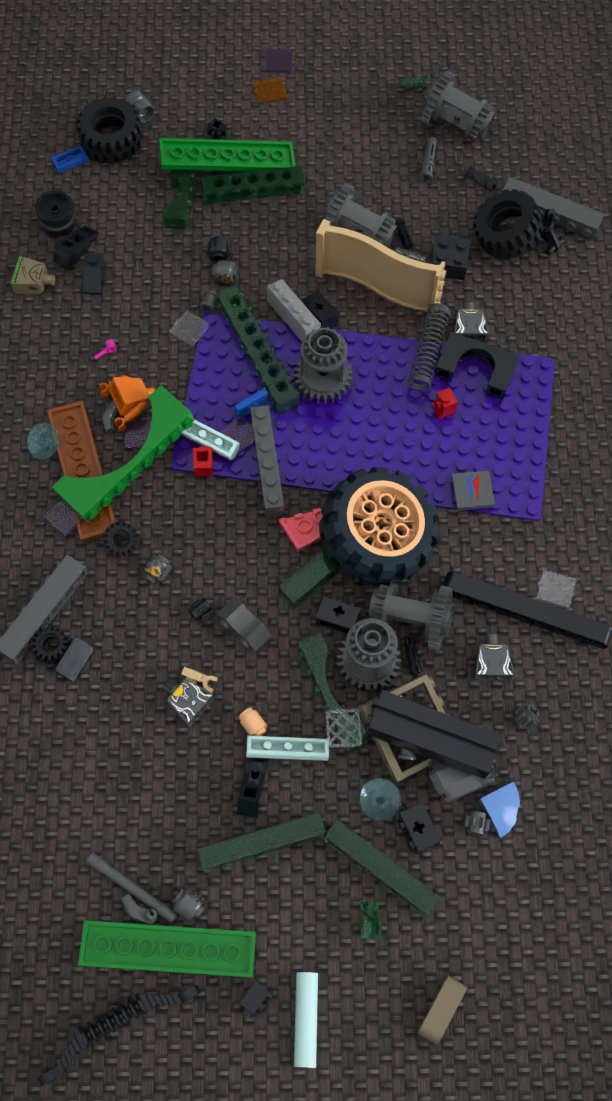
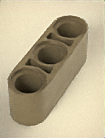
[417,975,467,1045]

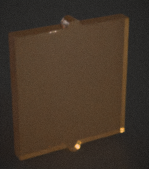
[253,76,287,104]

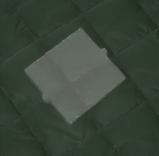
[169,311,211,347]
[536,570,576,609]

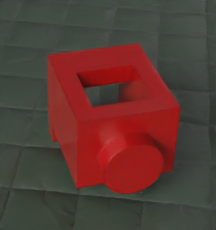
[431,388,458,419]
[193,446,214,477]

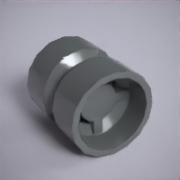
[125,91,155,123]

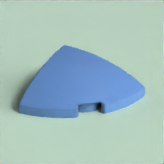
[479,782,520,838]

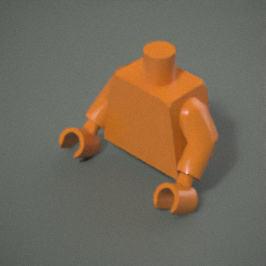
[99,375,155,432]

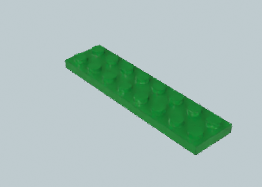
[159,138,296,173]
[78,920,256,978]

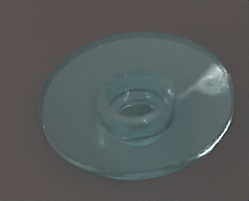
[27,422,60,459]
[360,778,401,820]

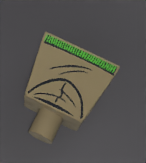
[10,256,56,294]

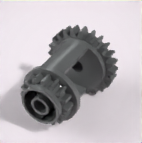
[421,70,496,141]
[323,183,398,248]
[294,327,353,404]
[369,583,454,651]
[337,618,401,692]

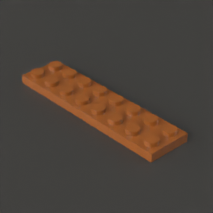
[47,401,117,542]

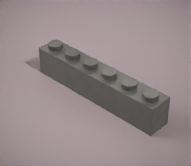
[502,177,605,240]
[250,405,284,518]
[0,555,89,665]

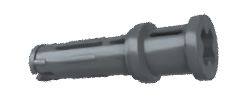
[418,137,437,184]

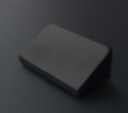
[55,637,95,683]

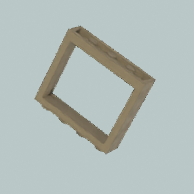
[358,674,449,782]

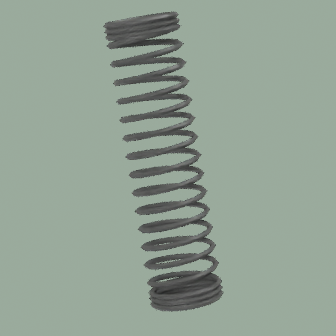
[408,303,451,391]

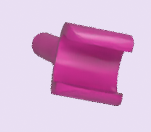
[94,339,117,360]

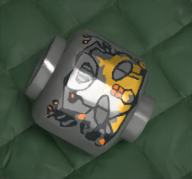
[213,260,240,284]
[143,553,172,583]
[171,887,204,920]

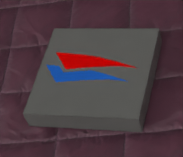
[451,470,495,510]

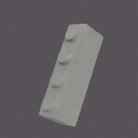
[267,279,321,342]

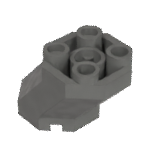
[429,761,498,802]

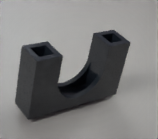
[435,332,519,400]

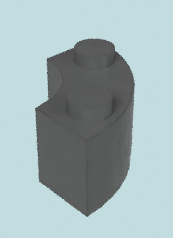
[216,598,272,652]

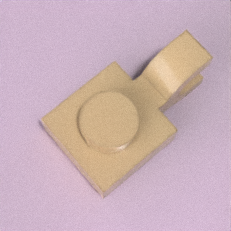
[181,667,218,693]

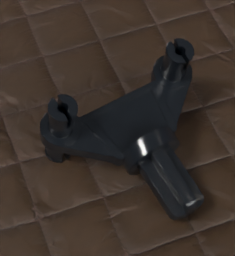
[540,208,565,256]

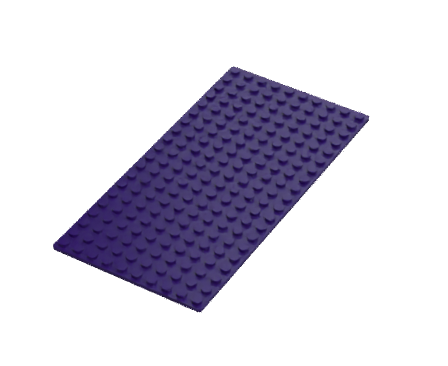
[171,312,555,521]

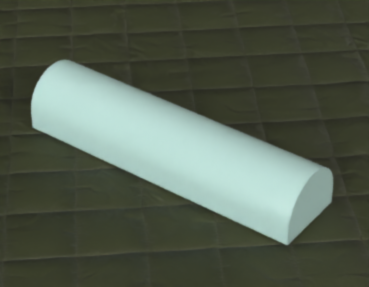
[181,420,240,460]
[246,736,329,761]
[294,972,318,1068]

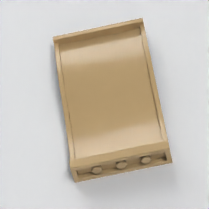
[315,219,447,317]

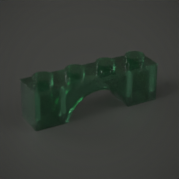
[164,170,196,230]

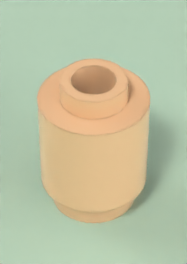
[239,707,268,736]

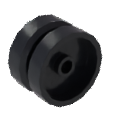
[35,190,77,236]

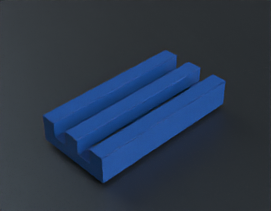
[51,146,89,173]
[234,389,268,420]

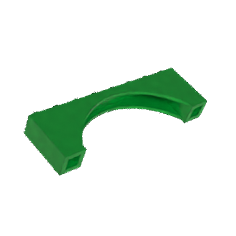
[52,385,194,523]

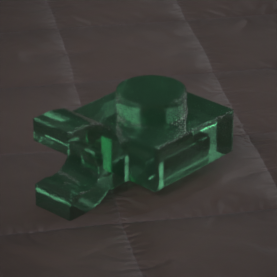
[399,75,428,89]
[360,901,382,940]

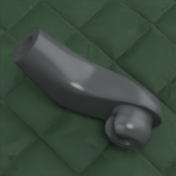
[102,401,119,434]
[120,894,157,925]

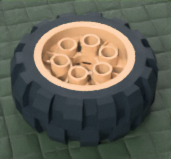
[319,467,440,586]

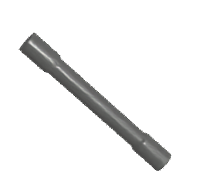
[86,852,178,924]

